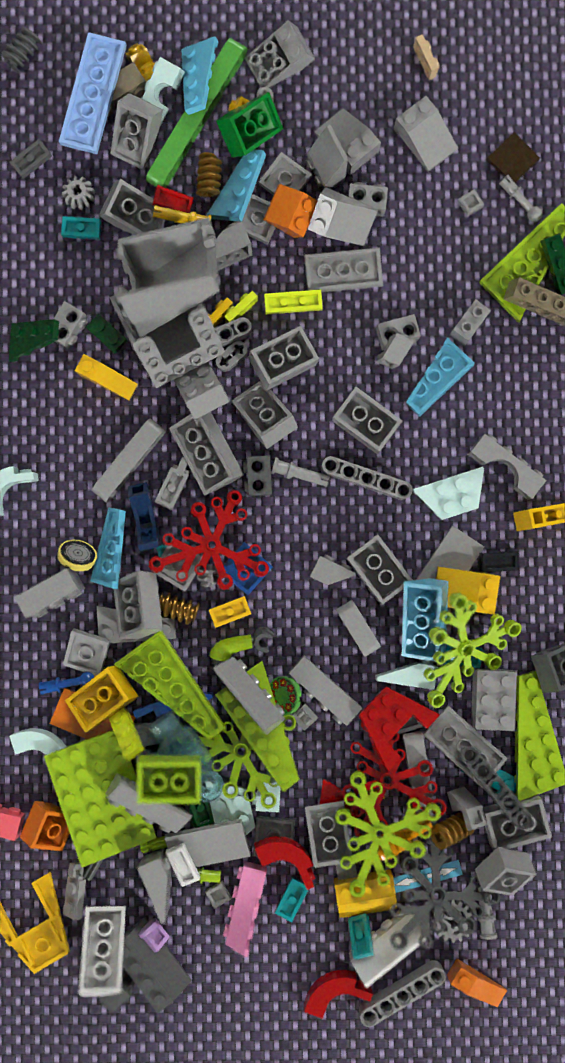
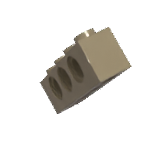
[503,277,565,326]

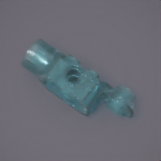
[149,711,224,802]

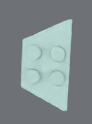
[413,467,484,520]
[205,779,256,835]

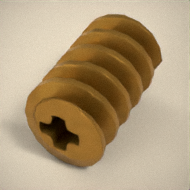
[196,152,222,197]
[159,593,200,625]
[431,812,475,850]

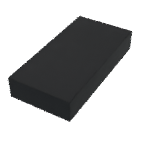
[479,551,519,573]

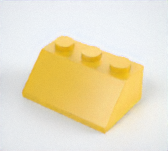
[333,869,397,918]

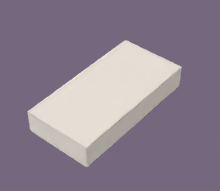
[165,843,200,887]

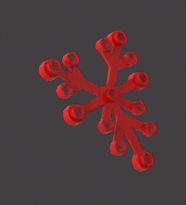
[149,490,269,590]
[342,721,446,837]

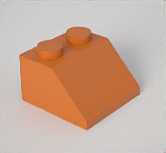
[263,184,317,238]
[20,801,70,851]

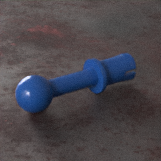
[39,672,95,695]

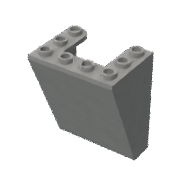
[116,218,219,337]
[109,294,225,388]

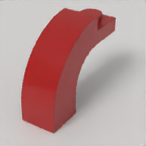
[254,836,316,890]
[304,970,373,1019]

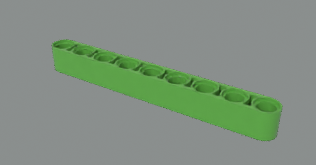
[146,38,247,188]

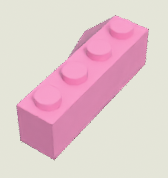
[223,861,267,957]

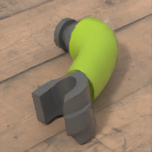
[209,627,275,670]

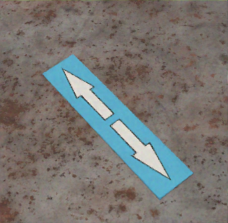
[393,860,463,893]

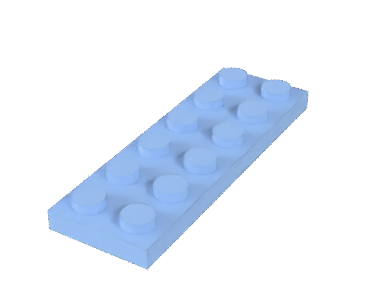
[59,32,127,154]

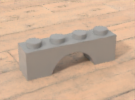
[468,434,547,500]

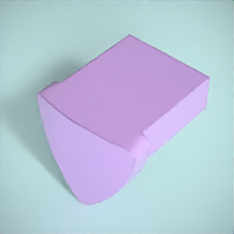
[139,918,170,952]

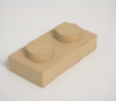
[413,34,439,80]

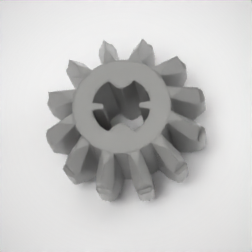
[62,176,95,210]

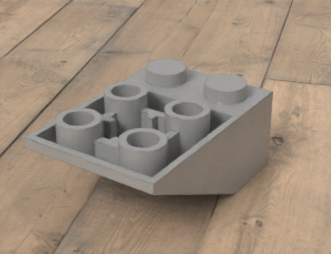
[245,20,315,88]

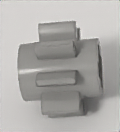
[197,564,219,588]

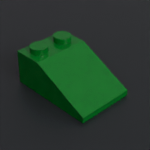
[216,92,284,157]

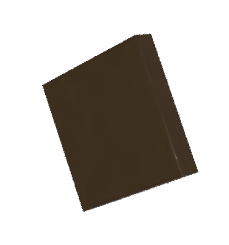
[486,132,541,183]

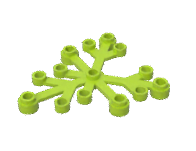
[423,593,522,708]
[177,715,296,809]
[335,771,441,897]

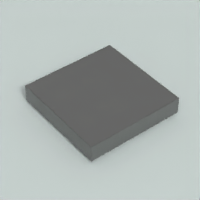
[253,815,295,856]

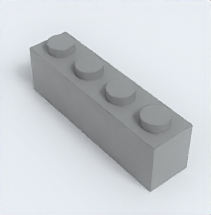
[289,655,362,726]

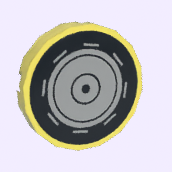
[57,540,97,571]

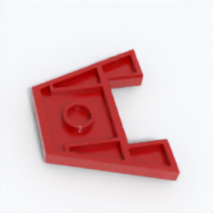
[358,687,440,771]

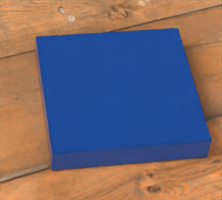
[224,542,273,595]

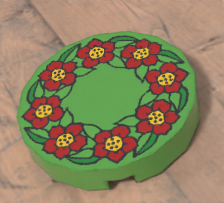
[270,676,301,715]

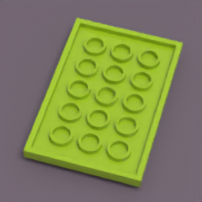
[44,730,157,867]

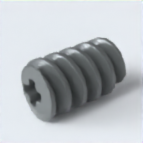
[1,27,42,74]

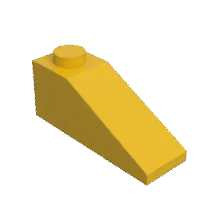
[75,354,138,401]
[513,503,565,531]

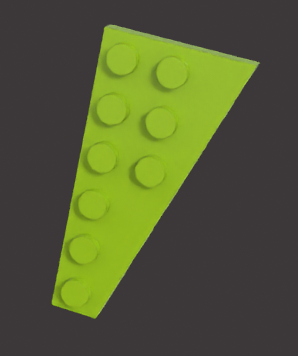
[479,203,565,323]
[114,631,226,740]
[215,661,299,792]
[514,671,565,801]

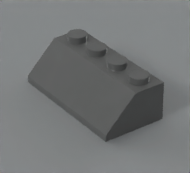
[122,917,192,1013]

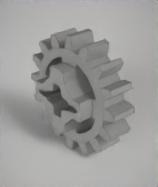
[431,900,474,943]

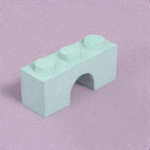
[141,57,185,126]

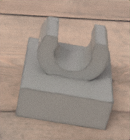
[292,703,318,731]

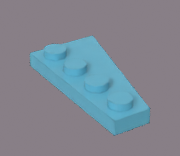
[181,36,218,115]
[207,150,266,222]
[406,337,475,417]
[90,507,126,589]

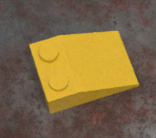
[436,566,500,614]
[65,665,139,733]

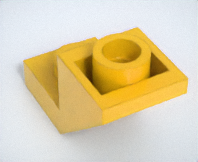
[125,44,155,82]

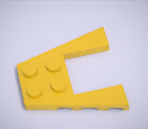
[0,872,70,974]

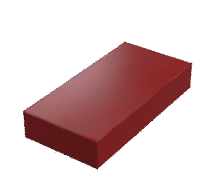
[152,185,193,213]

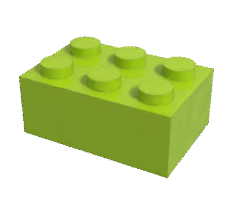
[137,755,201,804]

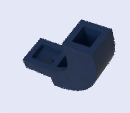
[128,482,160,551]

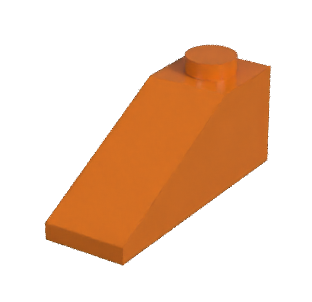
[447,959,507,1007]

